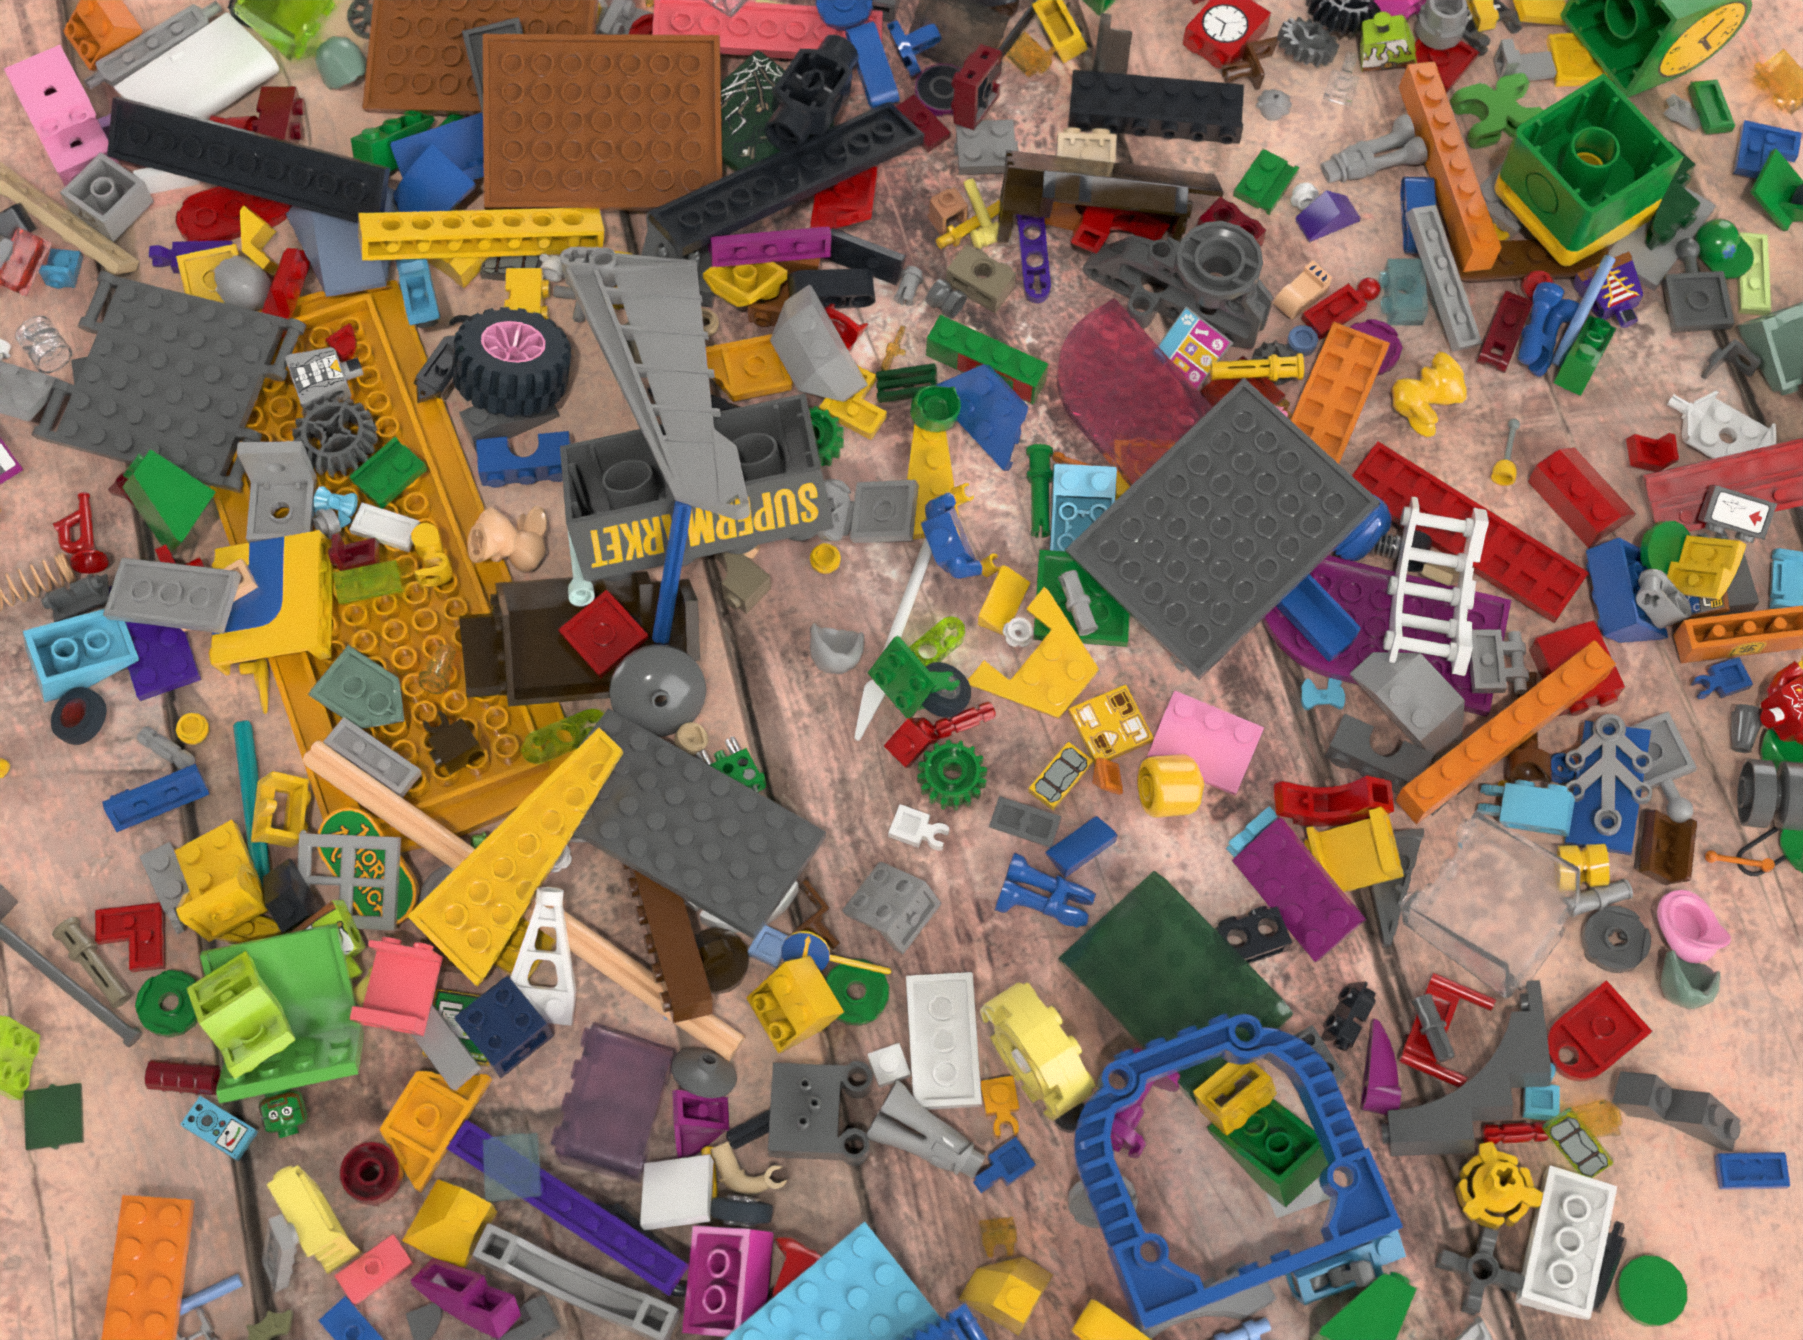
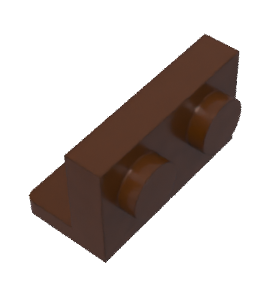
[1639,810,1697,885]

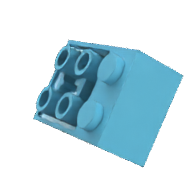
[1050,464,1117,551]

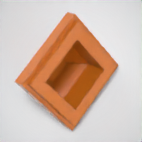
[1092,757,1123,795]

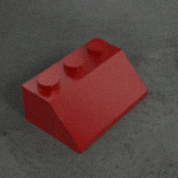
[1528,447,1636,548]

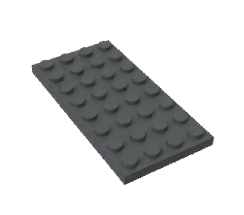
[574,708,826,939]

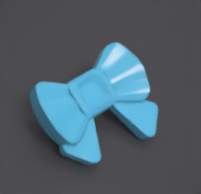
[313,486,358,528]
[1301,678,1345,710]

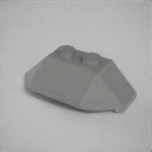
[770,285,868,402]
[1349,652,1465,764]

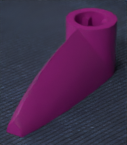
[1360,1018,1401,1116]

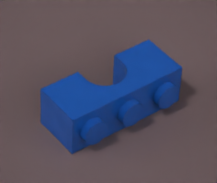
[476,431,572,488]

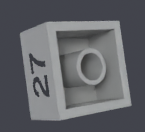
[60,152,154,242]

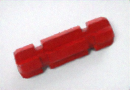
[934,701,996,739]
[1482,1121,1550,1144]

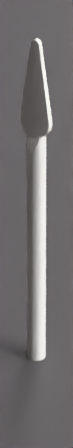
[855,537,932,741]

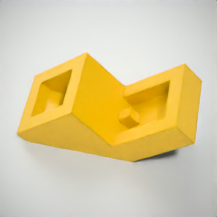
[240,206,279,276]

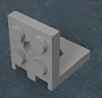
[237,441,317,543]

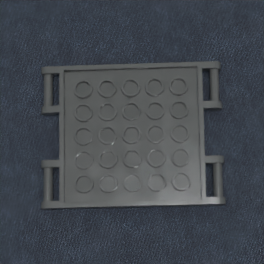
[31,271,306,493]

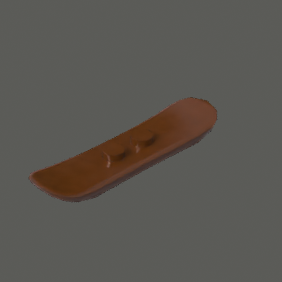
[1448,239,1609,283]

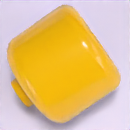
[1137,754,1204,818]

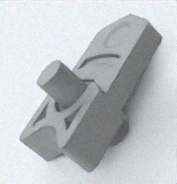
[1663,94,1701,131]

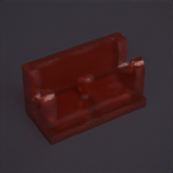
[0,227,52,297]

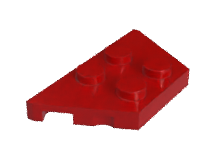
[810,166,878,230]

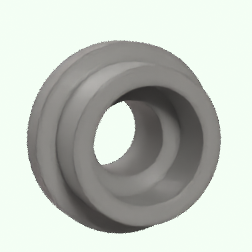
[313,509,341,539]

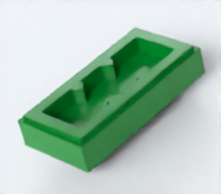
[1688,79,1736,135]

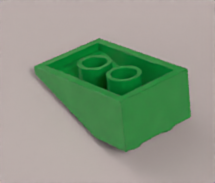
[1207,1099,1328,1208]

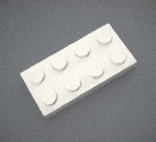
[906,972,982,1110]

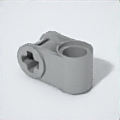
[1636,569,1692,629]

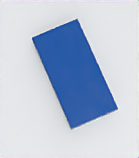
[1565,720,1651,856]

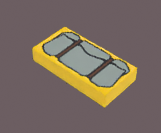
[1028,742,1093,811]

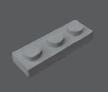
[323,717,422,798]

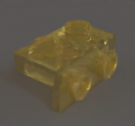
[1753,48,1803,115]

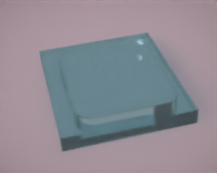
[483,1133,541,1203]

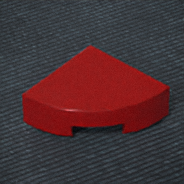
[324,323,357,362]

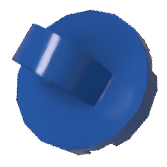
[886,20,942,77]

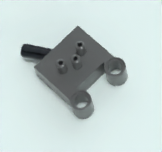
[726,1061,873,1166]

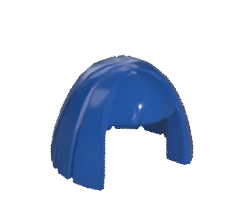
[1333,493,1392,561]

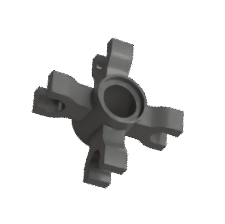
[1435,1227,1525,1316]

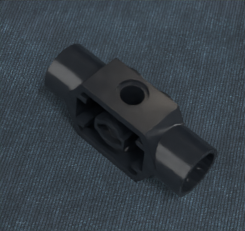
[764,35,859,153]

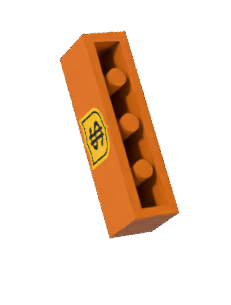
[1673,605,1803,664]

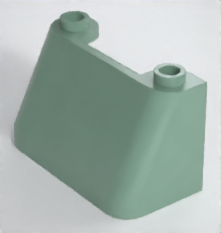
[1738,301,1803,395]

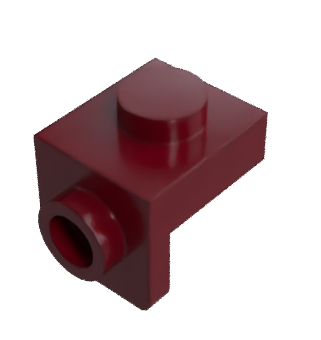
[328,533,380,577]

